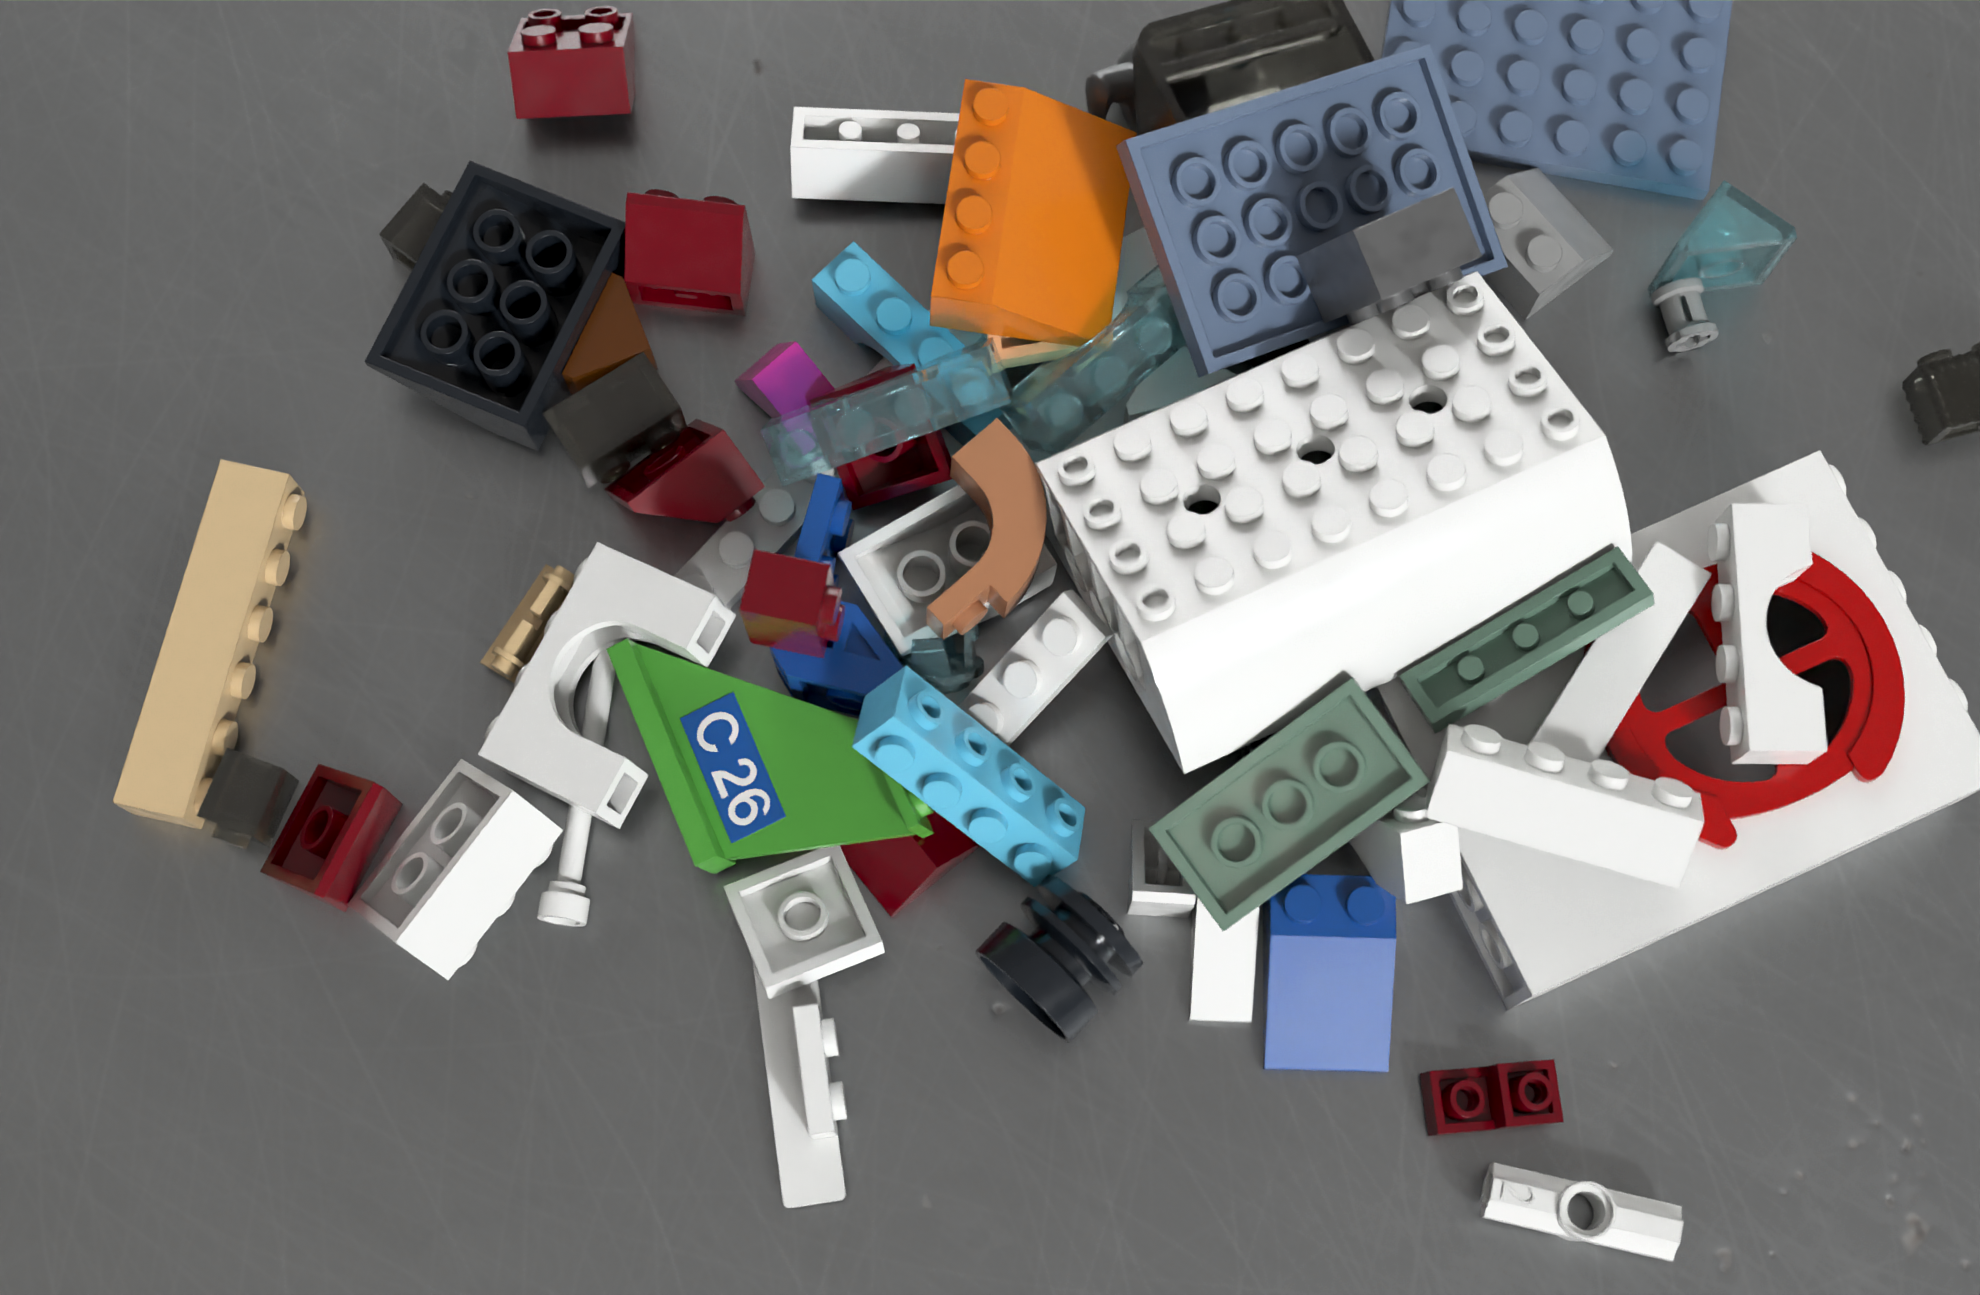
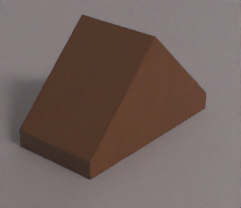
[562,273,658,398]

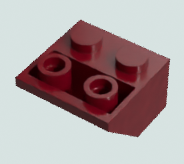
[507,6,635,119]
[625,189,755,316]

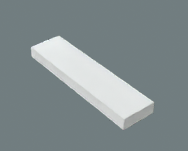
[1529,541,1711,763]

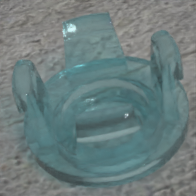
[883,624,985,695]

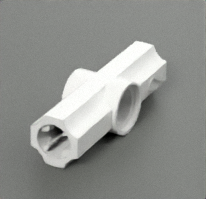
[1480,1162,1684,1261]

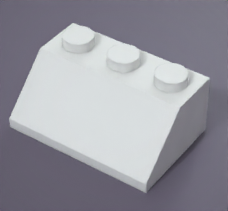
[347,759,563,980]

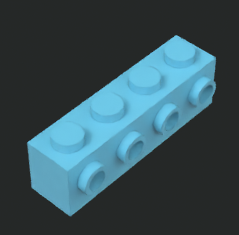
[852,666,1086,887]

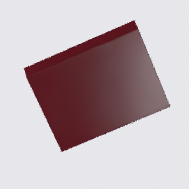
[809,363,952,510]
[260,763,403,912]
[840,810,980,918]

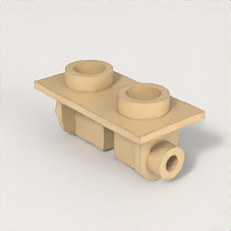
[480,564,574,684]

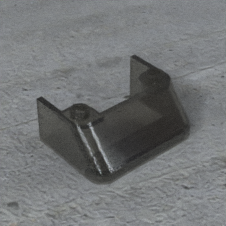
[1132,0,1375,136]

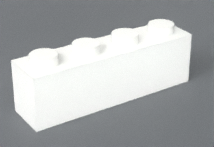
[790,107,960,204]
[1425,724,1705,889]

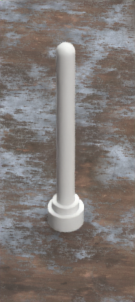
[537,649,616,927]

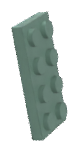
[1148,677,1431,932]

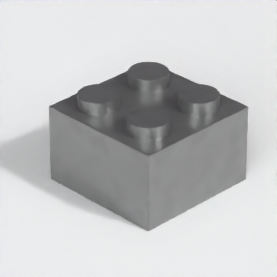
[1296,187,1482,325]

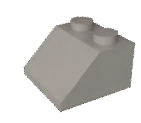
[1483,168,1614,321]

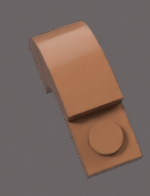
[926,418,1047,641]

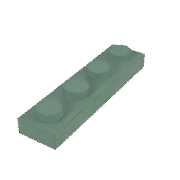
[1399,546,1655,734]

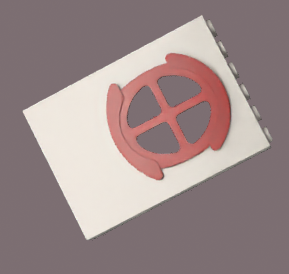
[1365,450,1980,1011]

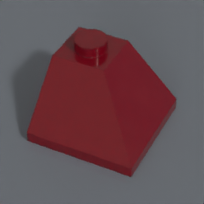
[604,419,765,523]

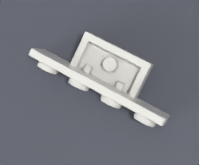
[753,963,847,1208]

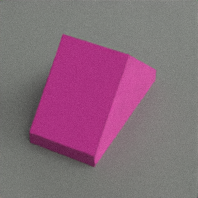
[735,341,835,450]

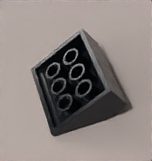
[364,161,625,451]

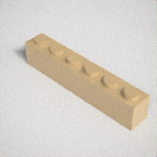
[113,459,307,830]

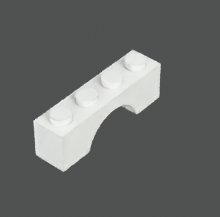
[1707,503,1827,764]

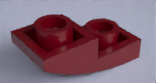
[1420,1059,1564,1136]

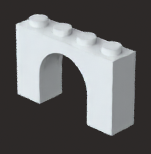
[478,542,736,829]

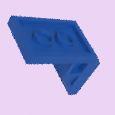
[770,473,903,719]

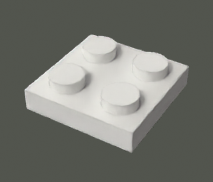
[723,846,885,999]

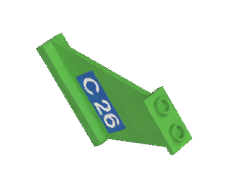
[607,638,934,874]

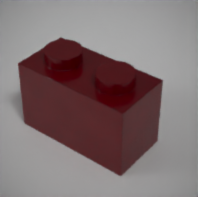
[739,549,845,658]

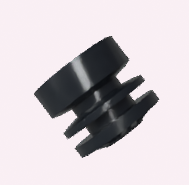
[976,874,1143,1043]

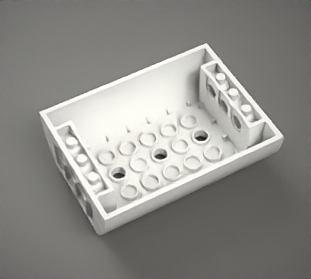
[1034,271,1632,774]

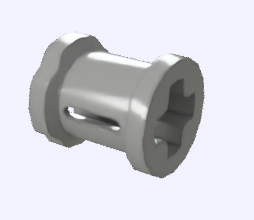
[1650,277,1719,352]

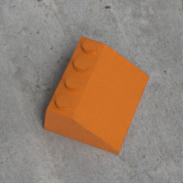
[930,79,1137,351]

